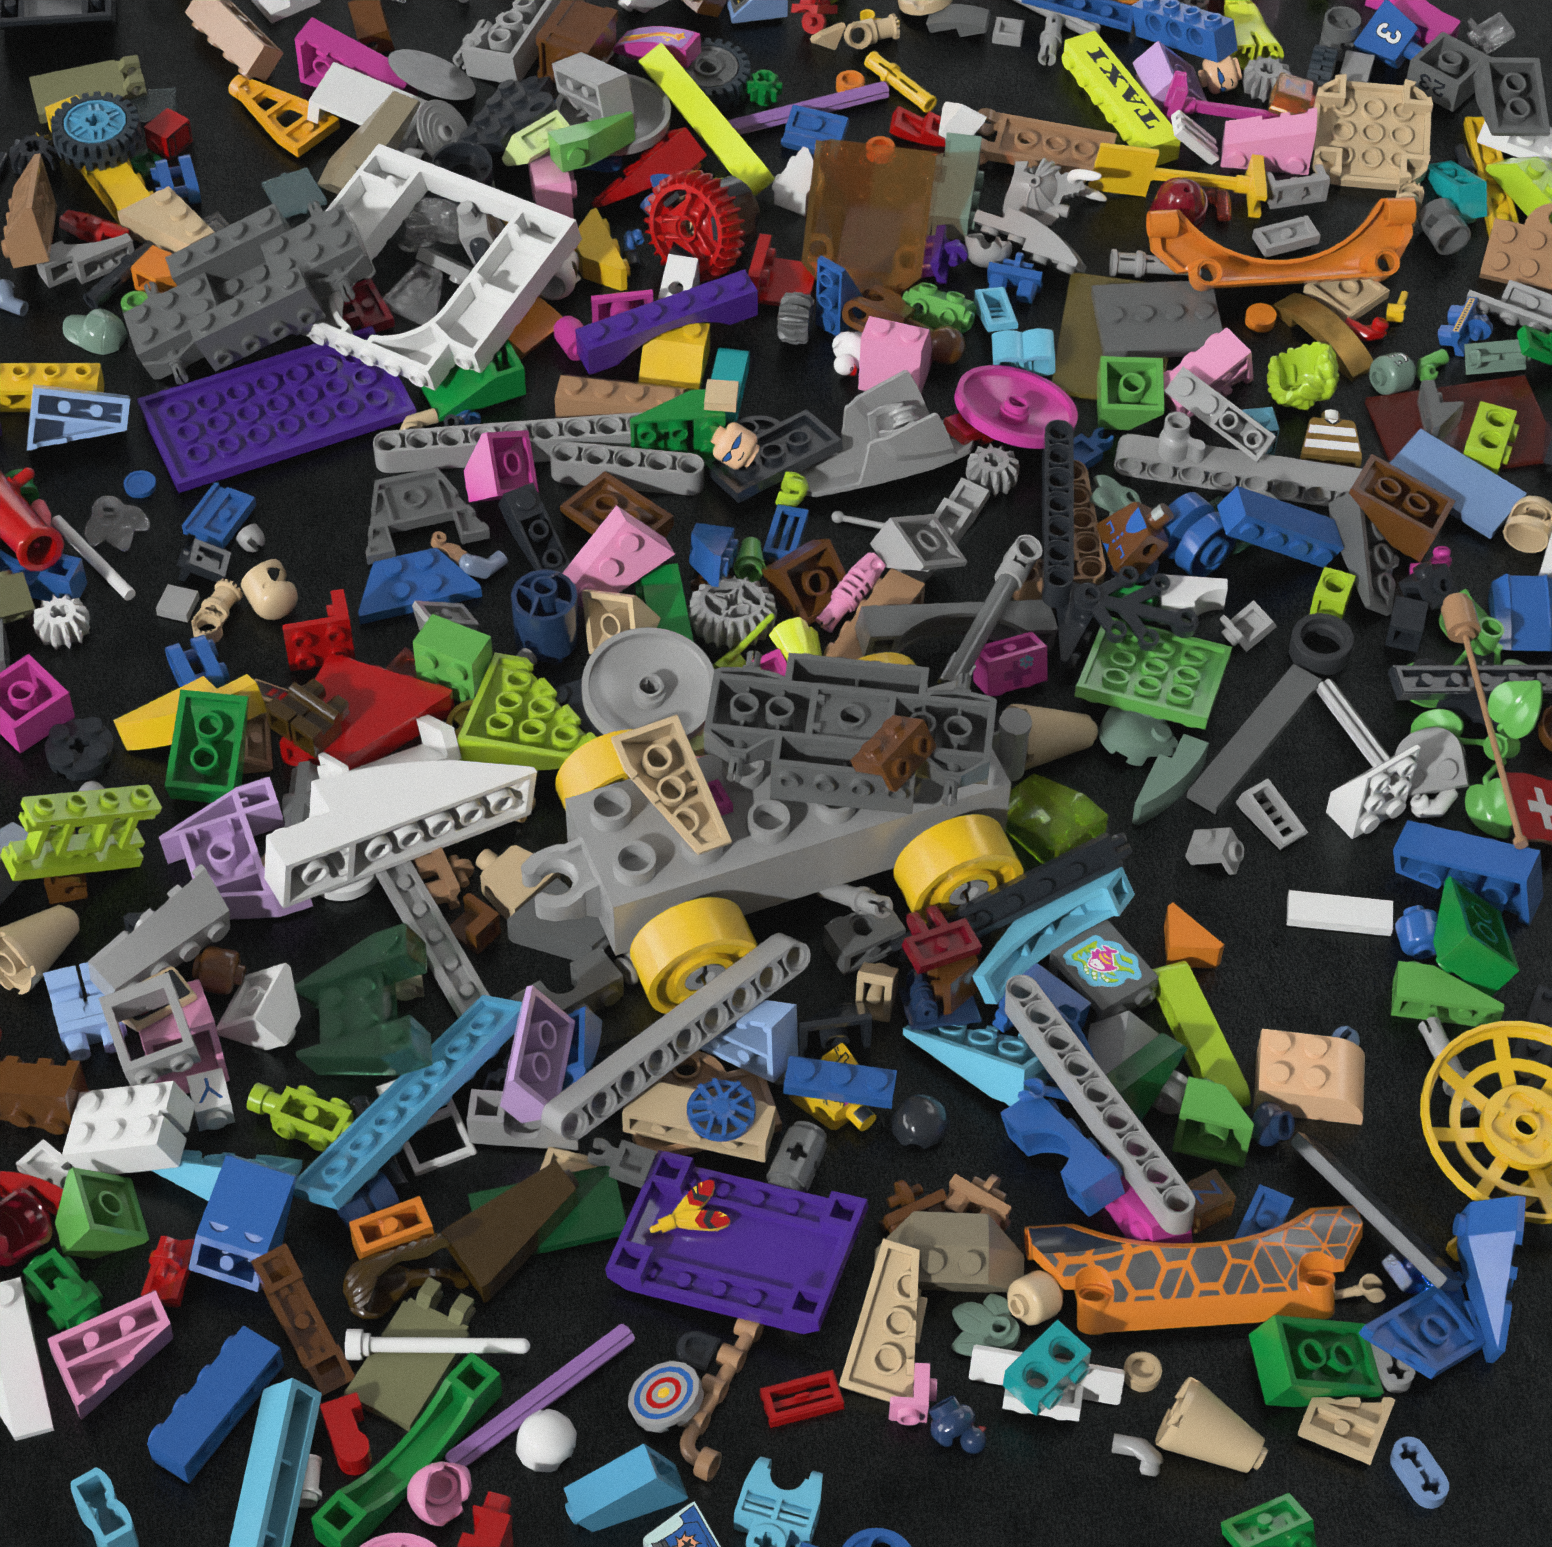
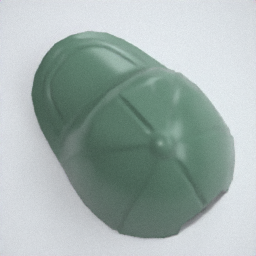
[62,309,128,355]

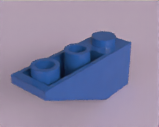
[815,255,863,336]
[689,523,739,587]

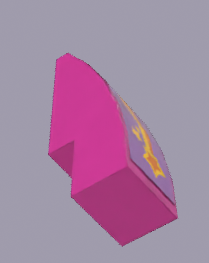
[613,26,701,68]

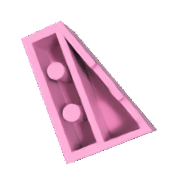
[562,505,675,608]
[48,1291,173,1420]

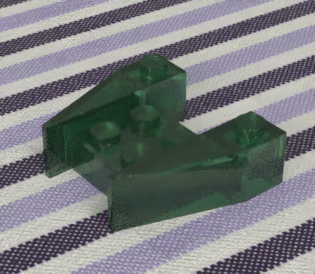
[294,923,432,1075]

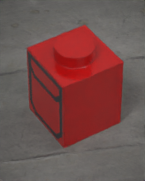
[144,108,193,161]

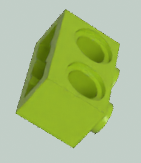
[1463,401,1520,475]

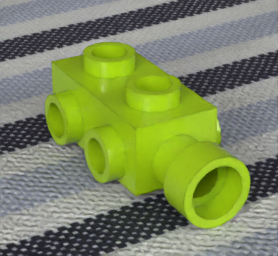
[247,1082,354,1152]

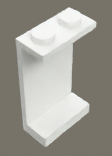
[307,62,428,152]
[317,715,462,779]

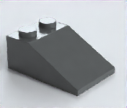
[1473,57,1550,136]

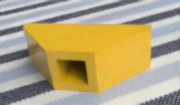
[574,208,631,291]

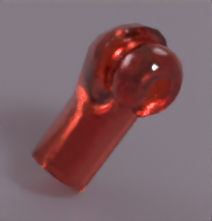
[1204,187,1232,222]

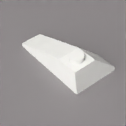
[0,1277,54,1441]

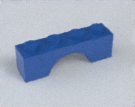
[0,550,87,602]
[1001,1097,1125,1217]

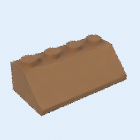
[1,153,57,268]
[555,374,689,418]

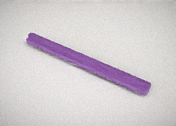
[728,81,889,135]
[445,1324,635,1467]

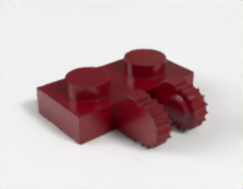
[342,278,394,333]
[902,905,982,974]

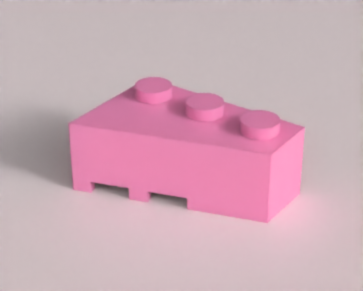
[1221,108,1317,175]
[528,151,577,219]
[1163,328,1253,418]

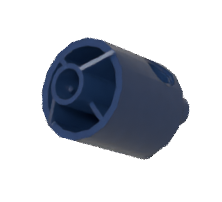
[511,570,580,665]

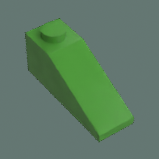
[547,111,636,172]
[1391,961,1504,1027]

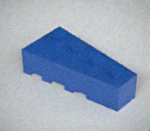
[1393,820,1543,926]

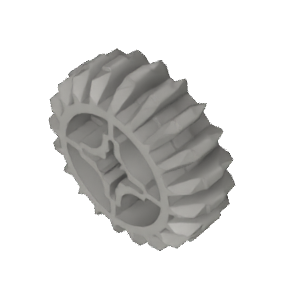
[688,575,777,649]

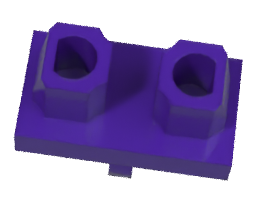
[917,224,968,285]

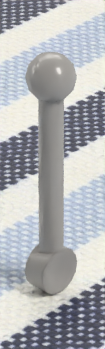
[832,511,887,529]

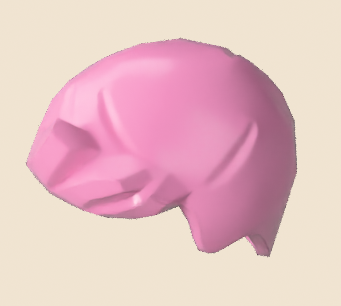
[407,1462,472,1526]

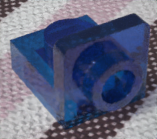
[1381,1244,1437,1294]

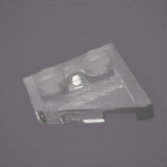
[383,262,443,325]

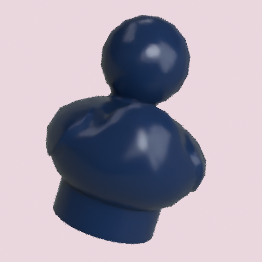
[1250,1101,1295,1147]
[928,1395,986,1454]

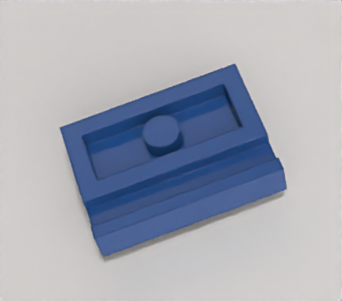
[781,104,849,160]
[182,482,256,549]

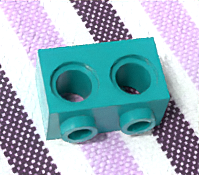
[1003,1320,1092,1416]

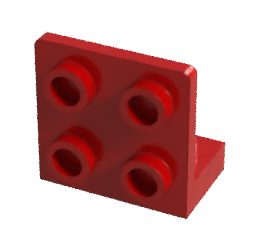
[748,234,817,307]
[282,589,355,671]

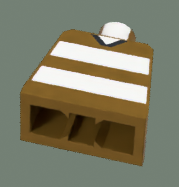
[1300,409,1362,468]

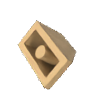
[855,962,899,1022]

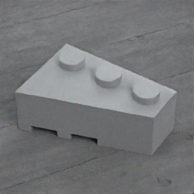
[552,52,638,129]

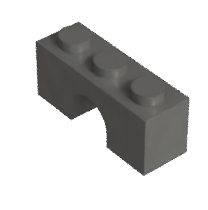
[510,947,624,1015]

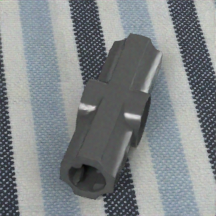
[282,761,320,828]

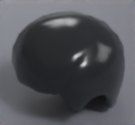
[891,1094,950,1149]

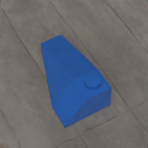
[1453,1196,1526,1363]

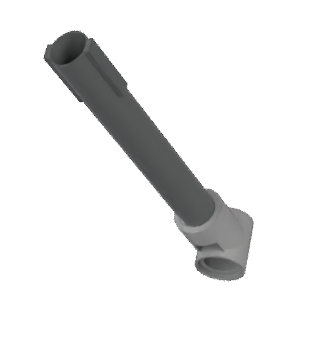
[937,535,1043,685]

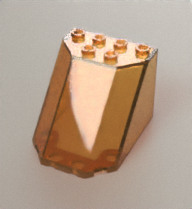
[801,138,944,301]

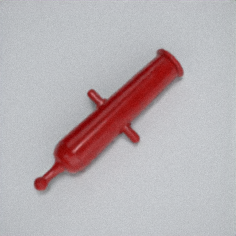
[0,467,64,571]

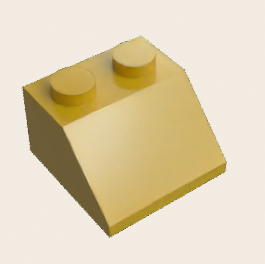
[638,323,710,390]

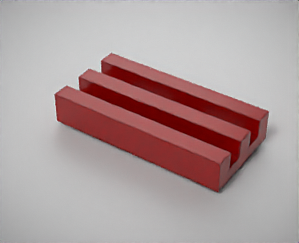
[760,1370,844,1428]

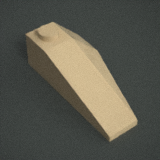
[611,715,732,855]

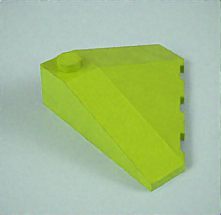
[457,652,597,771]

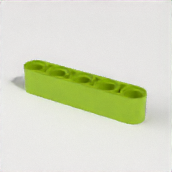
[1152,961,1251,1108]

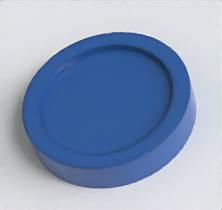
[124,470,157,498]

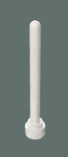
[345,1329,530,1360]

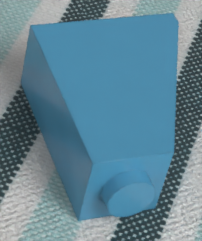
[564,1444,688,1532]

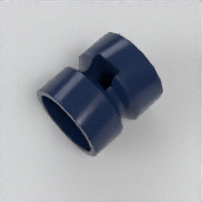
[336,1170,400,1233]

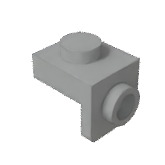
[1220,600,1277,652]
[1186,827,1244,875]

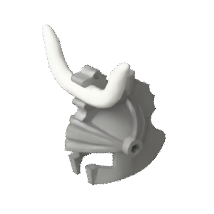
[1002,158,1107,226]

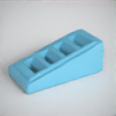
[974,287,1018,332]

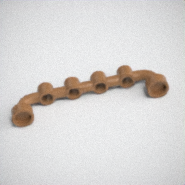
[680,1318,764,1482]

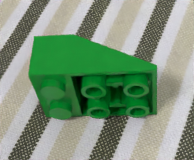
[421,339,526,422]
[630,389,726,460]

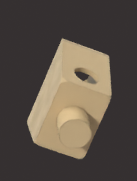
[476,845,561,920]

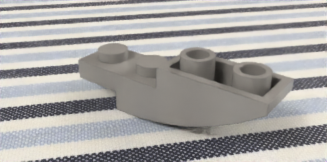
[973,207,1086,274]
[1164,366,1278,463]

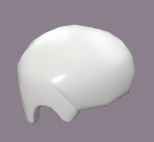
[516,1409,577,1472]

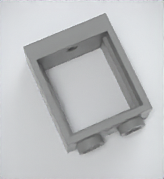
[99,972,201,1086]

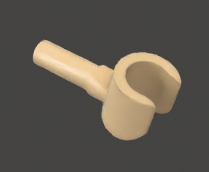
[1335,1274,1386,1303]

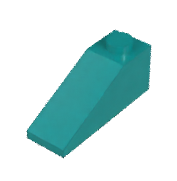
[1426,161,1487,223]

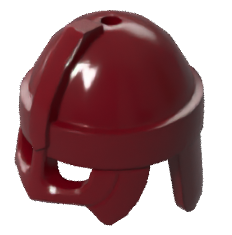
[1149,177,1208,230]
[0,1188,52,1266]

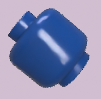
[1395,905,1438,960]

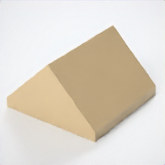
[582,589,661,654]

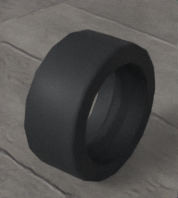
[1289,613,1354,676]

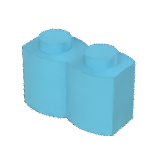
[992,328,1055,376]
[71,1467,139,1547]

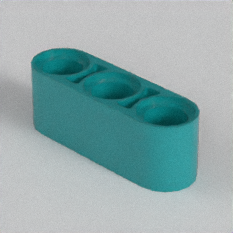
[711,347,750,423]

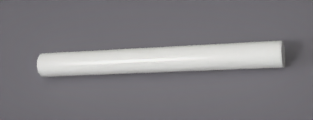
[51,515,136,600]

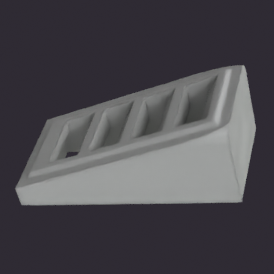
[1236,778,1308,850]

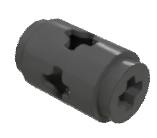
[766,1121,827,1193]

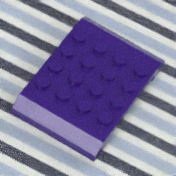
[605,1150,868,1334]

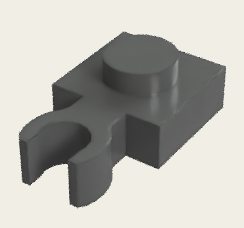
[587,1138,657,1188]

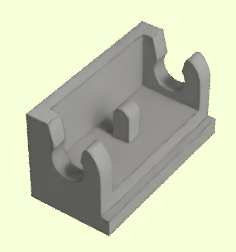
[1265,164,1330,209]

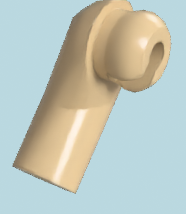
[400,408,438,430]

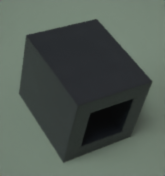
[1385,596,1428,652]

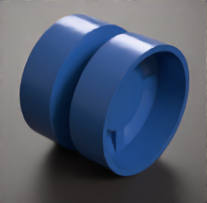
[1162,492,1237,577]

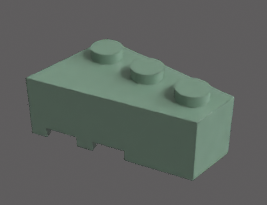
[931,132,984,241]

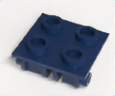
[898,968,981,1030]

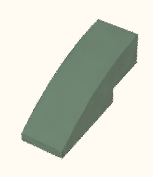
[1132,734,1209,825]

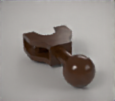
[842,285,966,365]

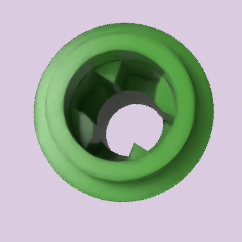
[734,537,766,583]

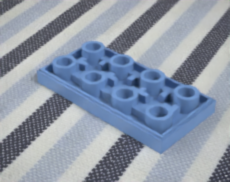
[1389,428,1527,539]

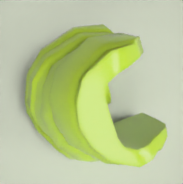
[775,471,809,507]

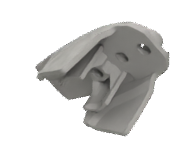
[798,370,975,497]

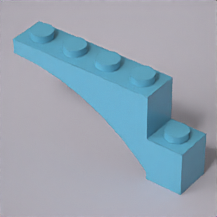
[972,867,1135,1004]

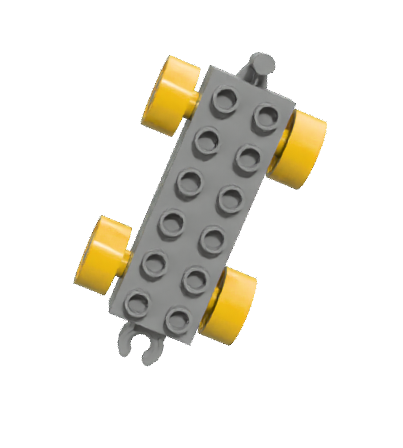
[521,652,1032,1014]

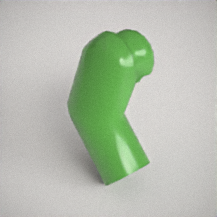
[1416,349,1449,382]

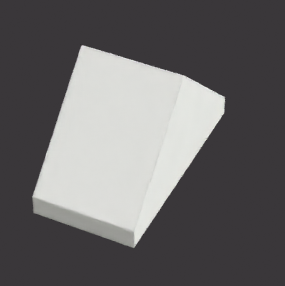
[938,102,987,139]

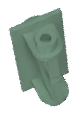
[1464,339,1531,375]

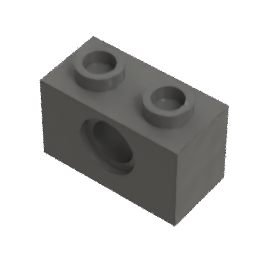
[823,907,906,976]

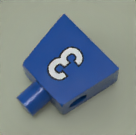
[1353,0,1423,69]

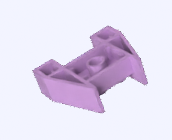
[159,777,313,920]

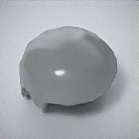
[965,233,1012,268]

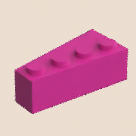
[295,17,418,96]

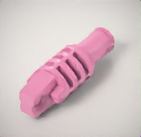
[815,553,886,633]

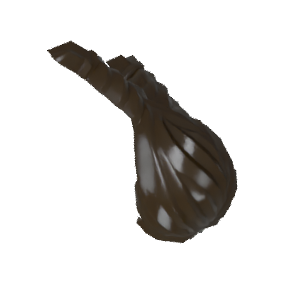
[343,1232,469,1319]

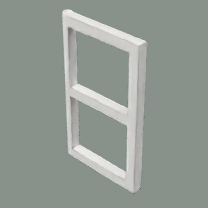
[376,1079,477,1176]

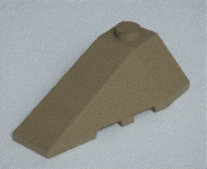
[317,91,420,194]

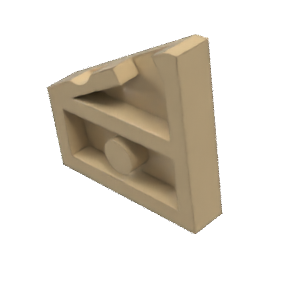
[1297,1397,1395,1465]

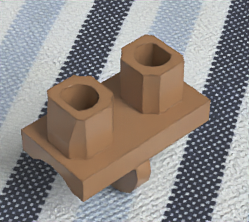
[413,847,474,910]
[944,1174,1012,1232]

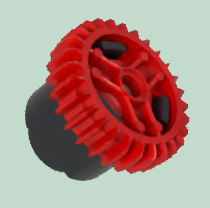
[644,169,760,282]

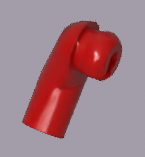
[1344,317,1389,342]

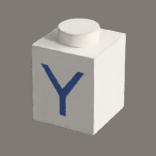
[186,1068,235,1131]

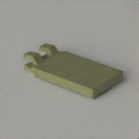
[29,55,148,124]
[344,1277,476,1431]

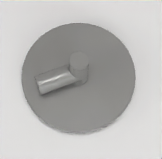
[416,100,468,158]

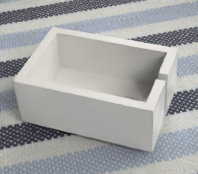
[62,1081,195,1175]

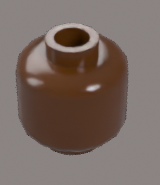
[192,946,246,995]

